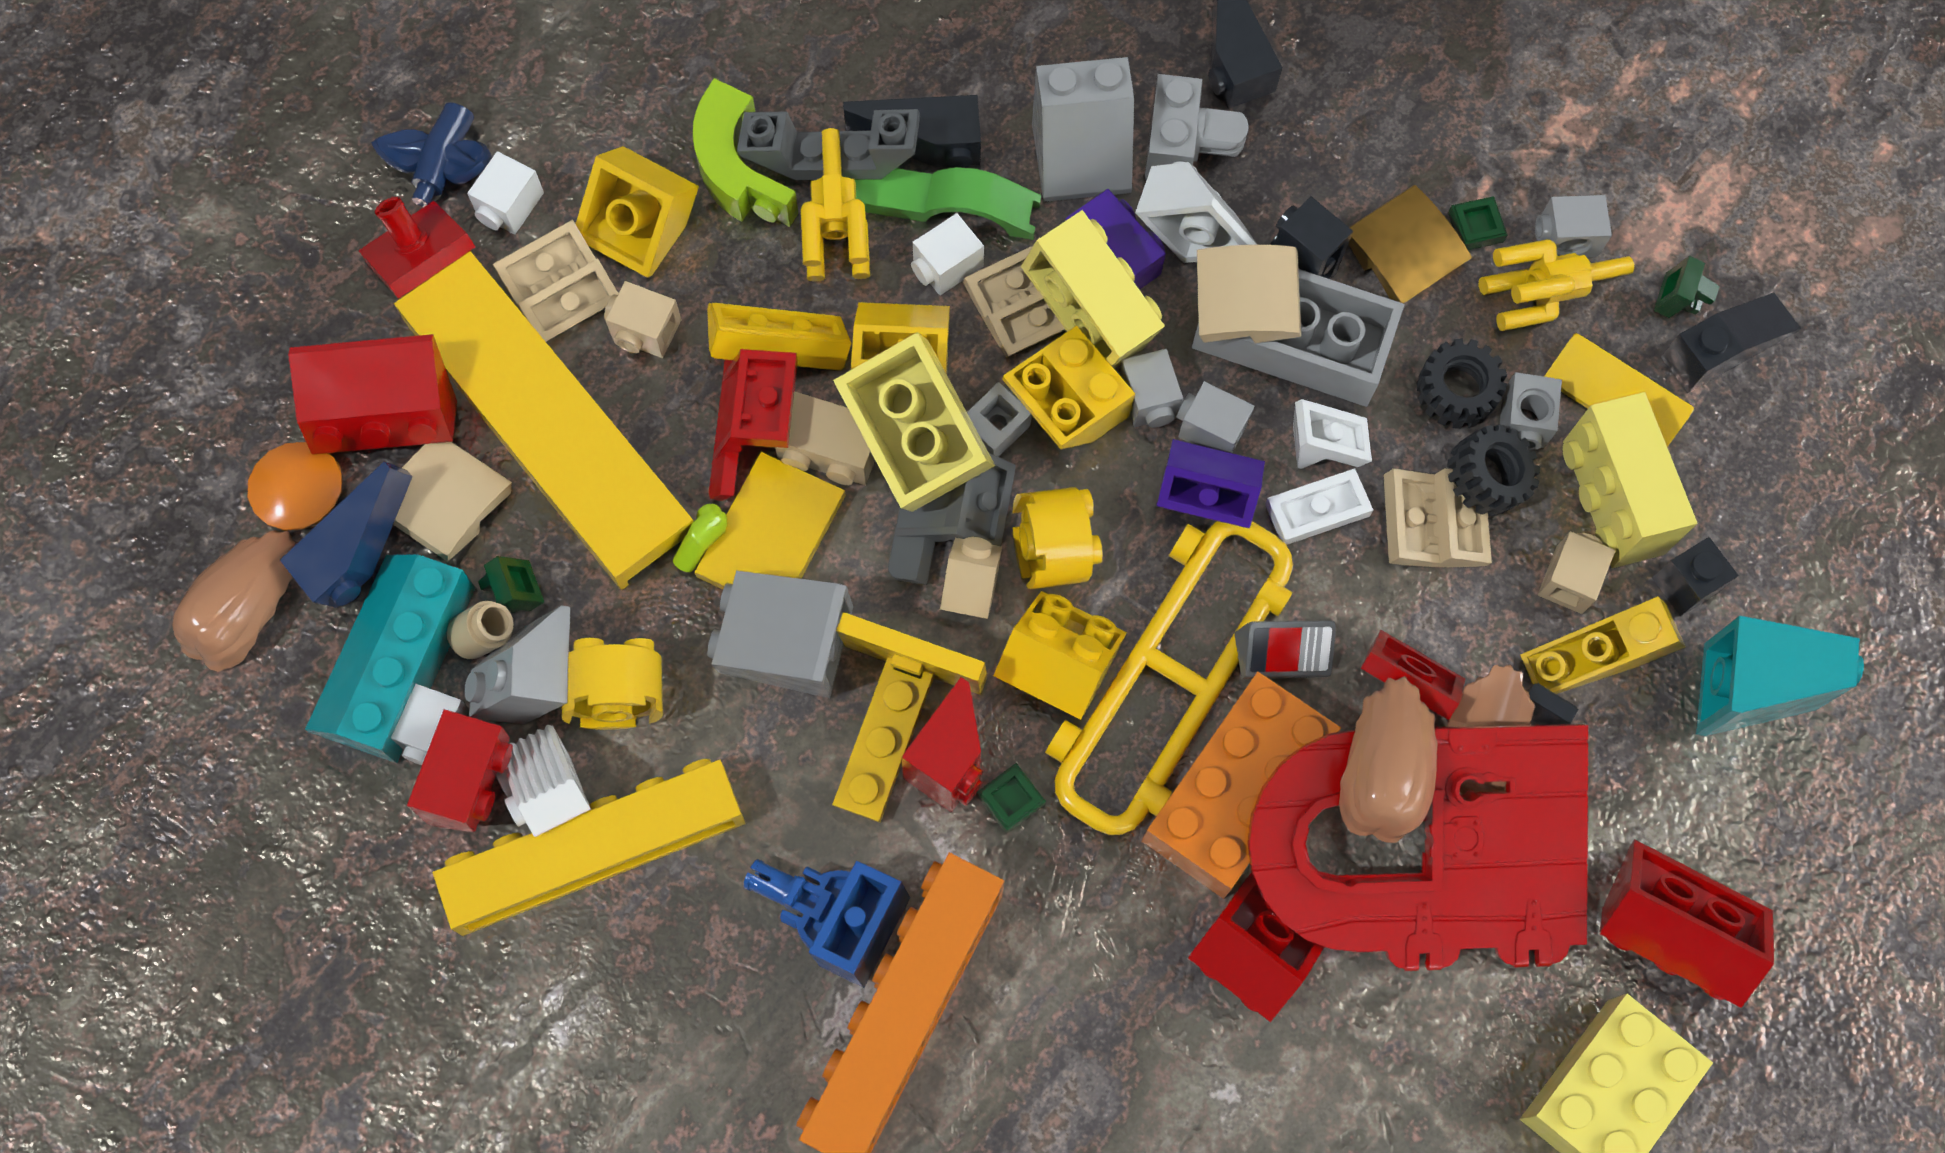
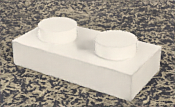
[1265,469,1373,545]

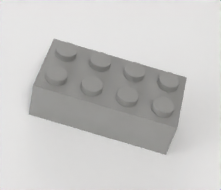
[1192,269,1405,407]

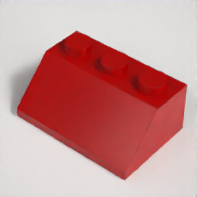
[288,334,457,454]
[1600,839,1774,1008]

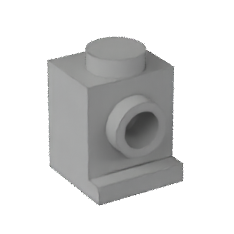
[967,382,1032,457]

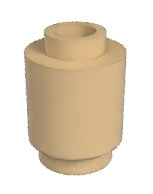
[447,601,514,659]

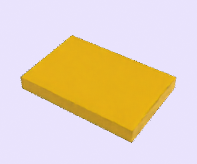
[695,452,846,589]

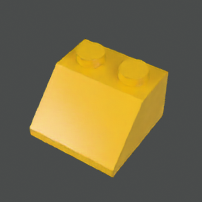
[576,146,699,278]

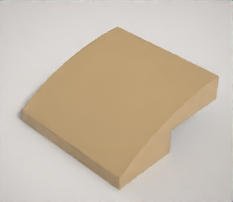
[492,219,619,342]
[963,245,1065,357]
[1197,245,1301,343]
[393,442,512,562]
[1384,468,1492,567]

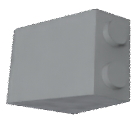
[1032,57,1134,202]
[707,570,853,698]

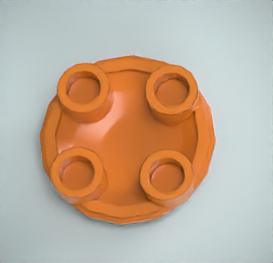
[247,442,342,531]

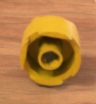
[1012,487,1103,589]
[562,638,663,730]

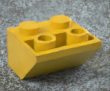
[851,302,950,374]
[1002,325,1135,449]
[993,591,1127,720]

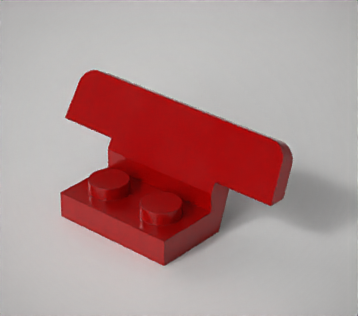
[709,349,798,502]

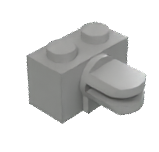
[1144,74,1249,180]

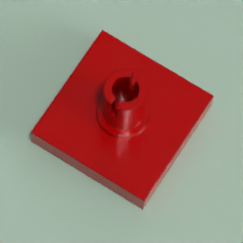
[358,196,475,299]
[1361,630,1466,720]

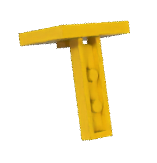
[832,612,987,823]

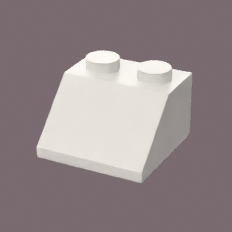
[1135,161,1258,263]

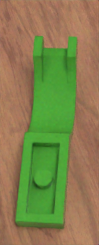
[854,167,1041,240]

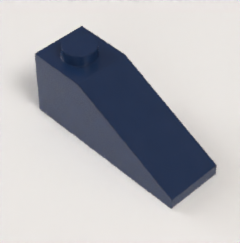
[280,461,412,608]

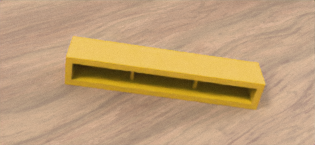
[432,759,746,936]

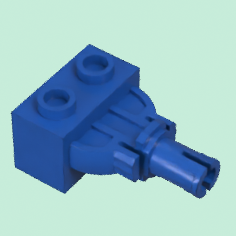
[743,859,911,988]

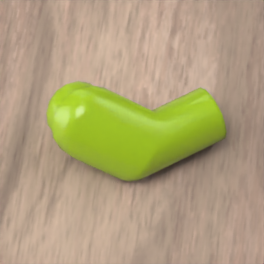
[673,503,727,572]

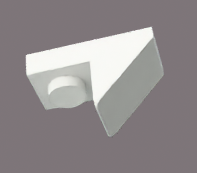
[1293,399,1372,469]

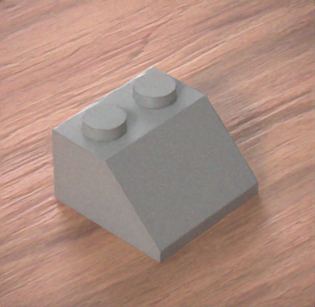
[465,605,570,724]

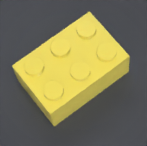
[1021,210,1165,369]
[833,332,995,512]
[1563,392,1698,568]
[1520,994,1713,1153]

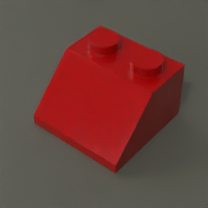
[901,677,983,812]
[407,709,513,832]
[1188,873,1325,1023]

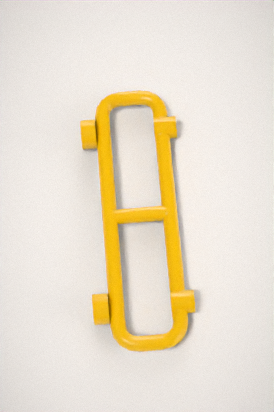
[1045,521,1293,835]

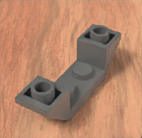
[737,109,920,180]

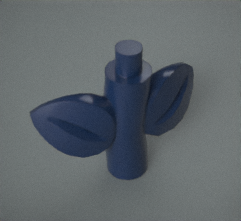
[371,103,492,207]

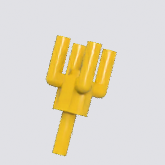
[801,128,870,282]
[1478,239,1634,331]

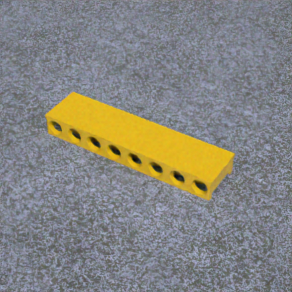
[393,251,694,591]

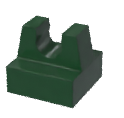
[1653,255,1720,318]
[478,556,544,614]

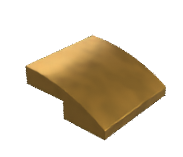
[1349,185,1472,304]

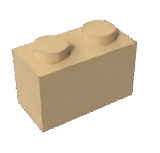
[775,391,875,486]

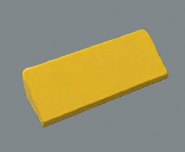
[707,302,851,370]
[1544,333,1694,447]

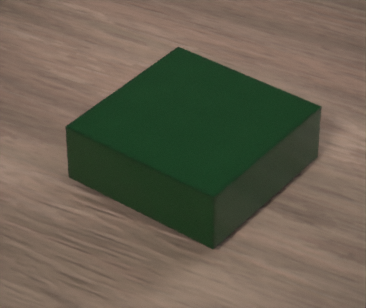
[1448,196,1508,250]
[977,763,1046,834]

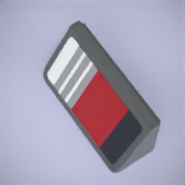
[1234,621,1336,679]

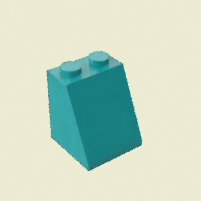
[1696,616,1864,736]

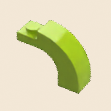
[693,78,799,227]

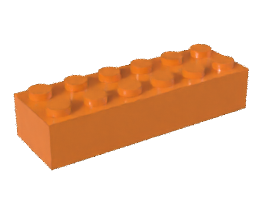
[796,852,1005,1153]

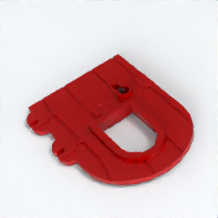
[1247,724,1588,971]

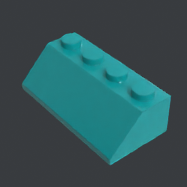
[305,554,476,763]

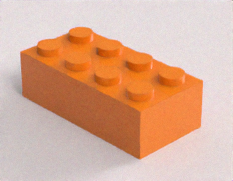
[1141,672,1341,899]

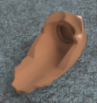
[172,530,298,672]
[1446,665,1535,795]
[1339,676,1438,843]

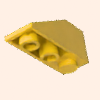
[1520,596,1686,694]

